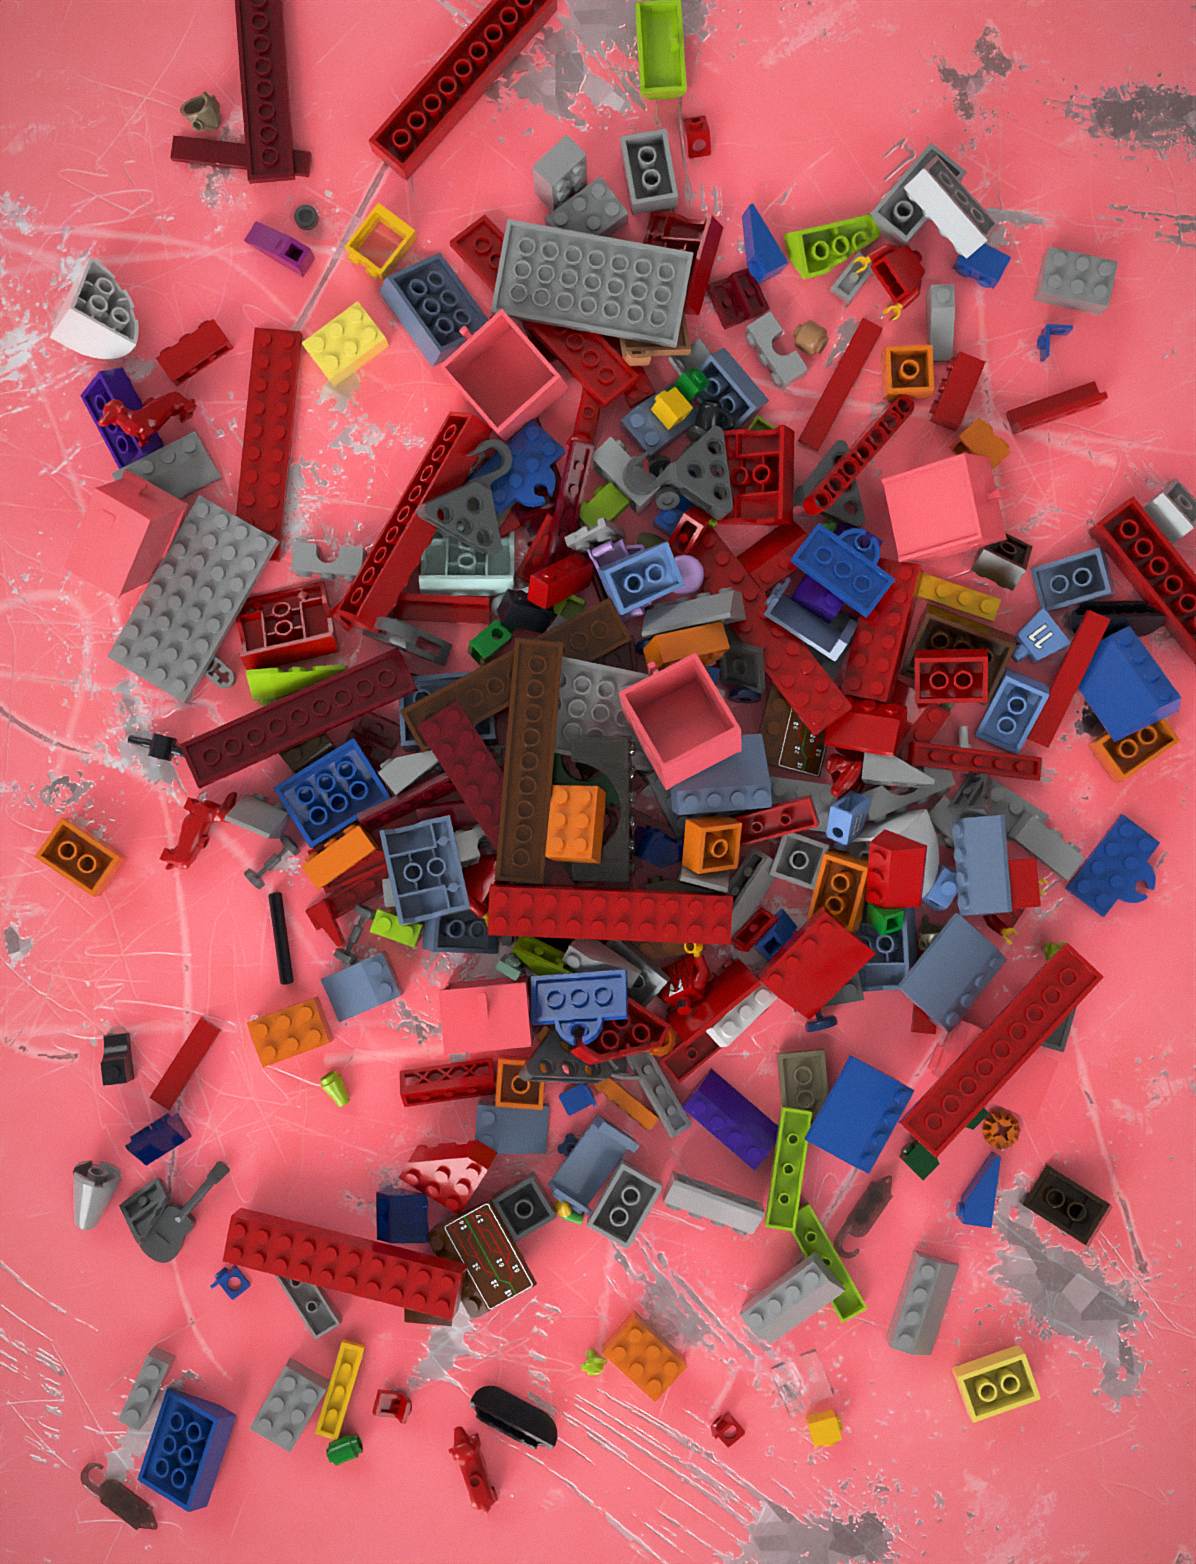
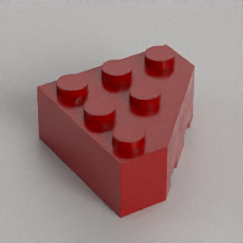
[570,997,672,1065]
[398,1140,498,1215]

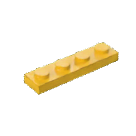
[918,573,1001,622]
[315,1339,366,1440]

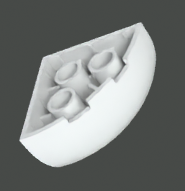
[50,257,139,359]
[845,809,939,898]

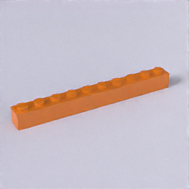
[536,1025,659,1130]

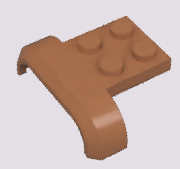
[619,312,691,366]

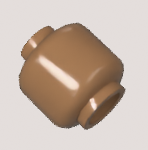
[793,320,829,356]

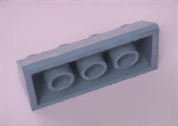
[952,815,1012,916]

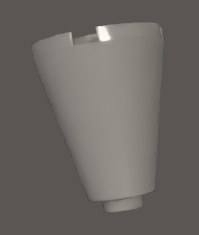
[73,1160,121,1231]

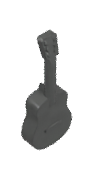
[139,1161,230,1263]

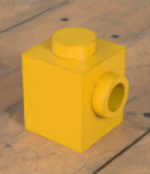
[651,387,693,431]
[805,1409,844,1447]

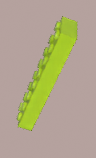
[764,1106,812,1232]
[791,1201,868,1323]

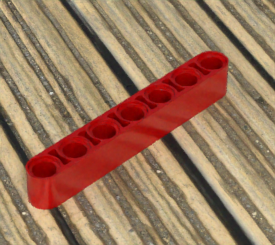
[803,395,915,516]

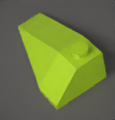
[784,214,881,279]
[246,665,348,706]

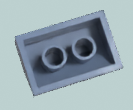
[696,347,770,430]

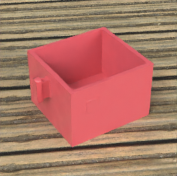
[439,309,569,443]
[881,453,1010,563]
[64,470,188,599]
[619,653,742,790]
[439,975,535,1055]
[927,1020,1059,1121]

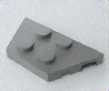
[564,517,626,554]
[968,778,1050,842]

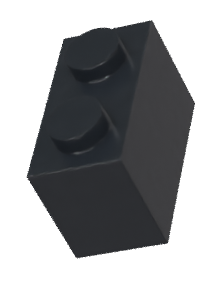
[497,589,555,633]

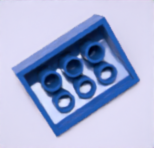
[1078,626,1182,742]
[273,738,393,848]
[804,1055,915,1174]
[137,1388,237,1512]

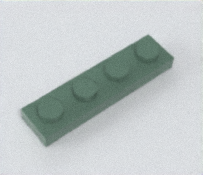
[495,953,524,981]

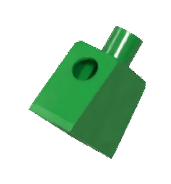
[467,620,518,667]

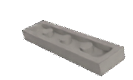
[626,1052,692,1138]

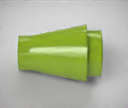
[320,1070,351,1107]

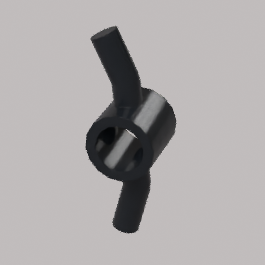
[128,733,185,761]

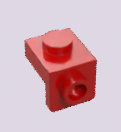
[372,1389,412,1424]

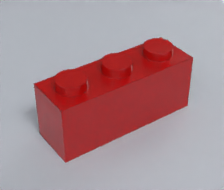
[156,319,234,387]
[929,351,986,431]
[527,552,594,610]

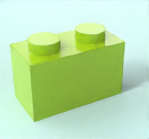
[578,482,630,528]
[370,908,424,947]

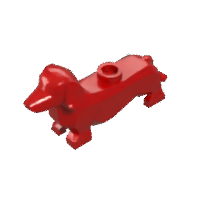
[565,387,601,451]
[97,391,197,448]
[159,792,237,870]
[449,1426,498,1515]

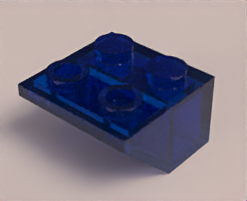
[625,825,684,868]
[125,1113,192,1166]
[376,1188,429,1244]

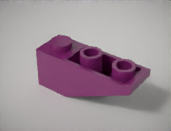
[244,221,315,277]

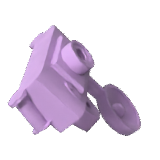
[587,538,704,624]

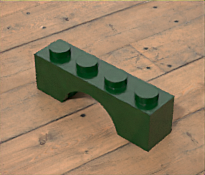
[552,753,629,807]
[899,1107,989,1181]

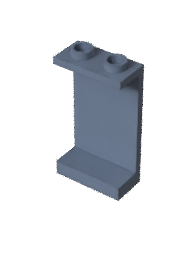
[763,577,859,661]
[548,1114,640,1216]

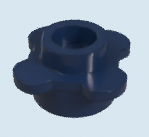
[557,1133,578,1156]

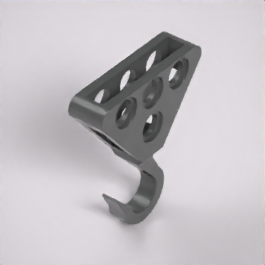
[623,426,733,520]
[416,439,512,555]
[793,440,865,528]
[362,616,452,666]
[519,1024,612,1084]

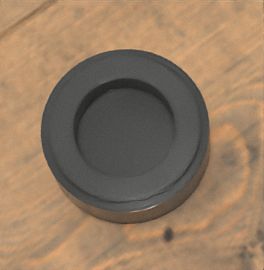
[294,205,319,230]

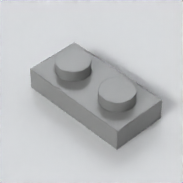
[830,252,873,304]

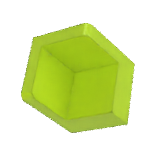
[553,595,587,620]

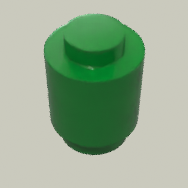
[326,1434,363,1466]

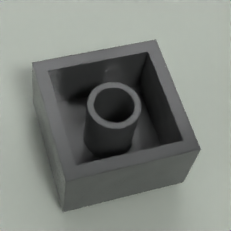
[492,1171,557,1242]

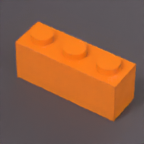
[301,824,379,890]

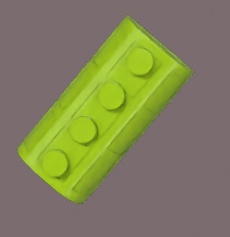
[635,0,687,100]

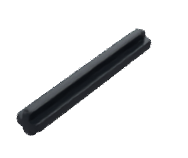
[268,892,294,985]

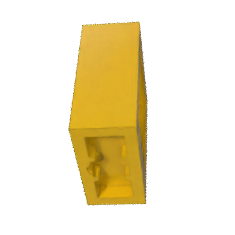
[344,203,418,281]

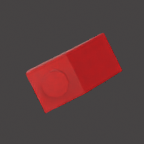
[668,505,713,557]

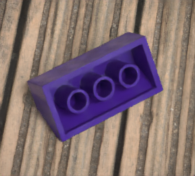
[80,367,164,469]
[790,524,883,624]
[681,1068,778,1171]

